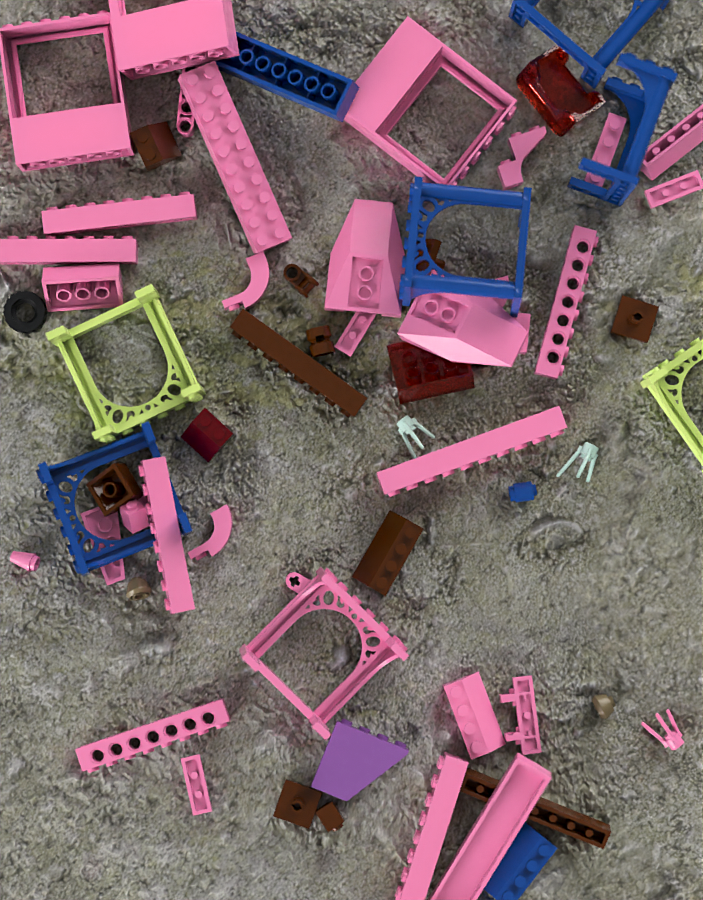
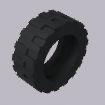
[3,291,48,334]

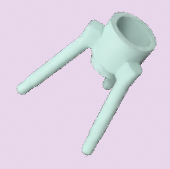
[397,415,435,459]
[556,442,599,482]

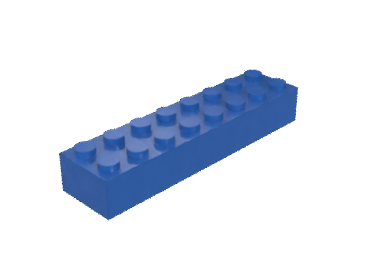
[209,32,359,122]

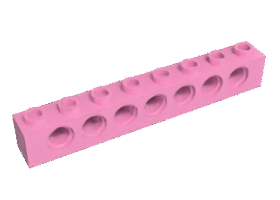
[534,225,599,380]
[75,698,231,773]

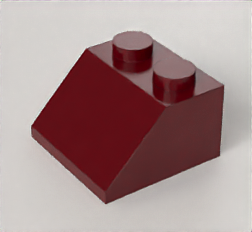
[181,408,234,463]

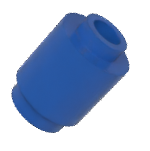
[508,481,537,503]

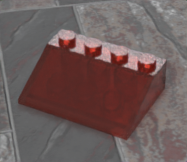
[387,341,475,404]

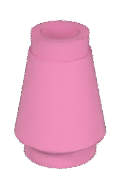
[10,551,40,572]

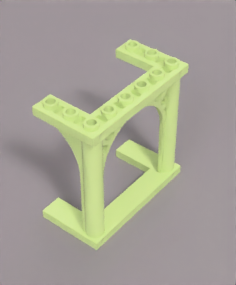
[45,284,206,444]
[640,338,703,472]

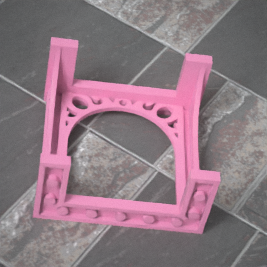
[239,567,409,740]

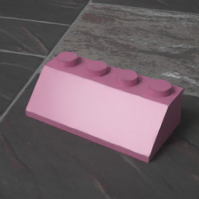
[42,263,124,312]
[443,671,506,760]

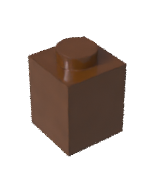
[316,800,345,832]

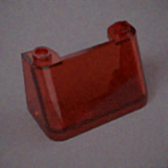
[516,45,606,137]

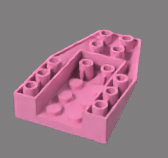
[324,199,405,318]
[397,270,529,367]

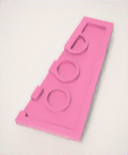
[80,507,126,586]

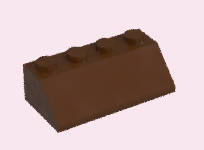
[352,510,423,596]

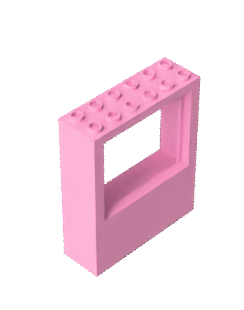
[108,0,240,80]
[0,10,135,172]
[344,16,517,185]

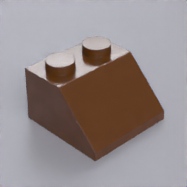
[130,121,182,172]
[86,463,144,517]

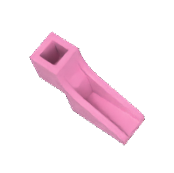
[497,125,546,190]

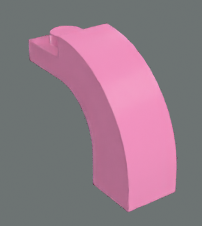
[222,252,270,312]

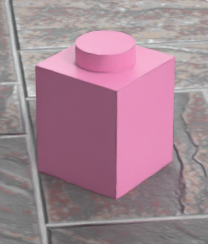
[119,499,149,534]

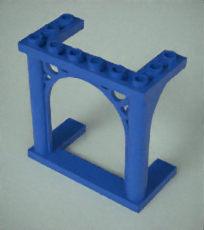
[509,0,671,89]
[567,52,678,207]
[399,176,532,317]
[36,421,192,576]

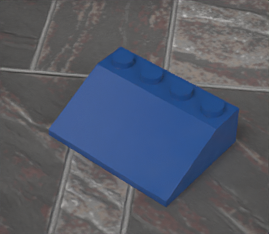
[484,821,557,900]

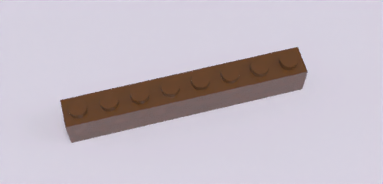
[230,309,368,418]
[460,767,611,849]

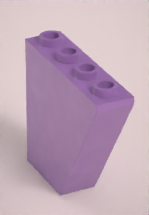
[311,718,409,801]

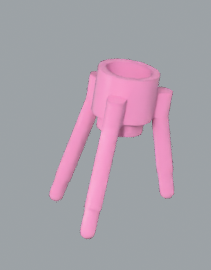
[641,709,684,751]

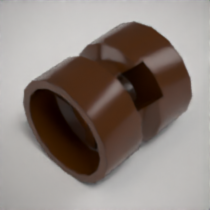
[305,325,335,357]

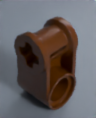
[283,264,319,299]

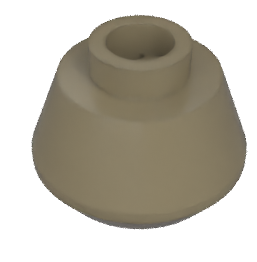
[126,577,152,601]
[592,694,616,719]

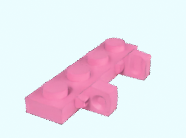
[499,675,542,755]

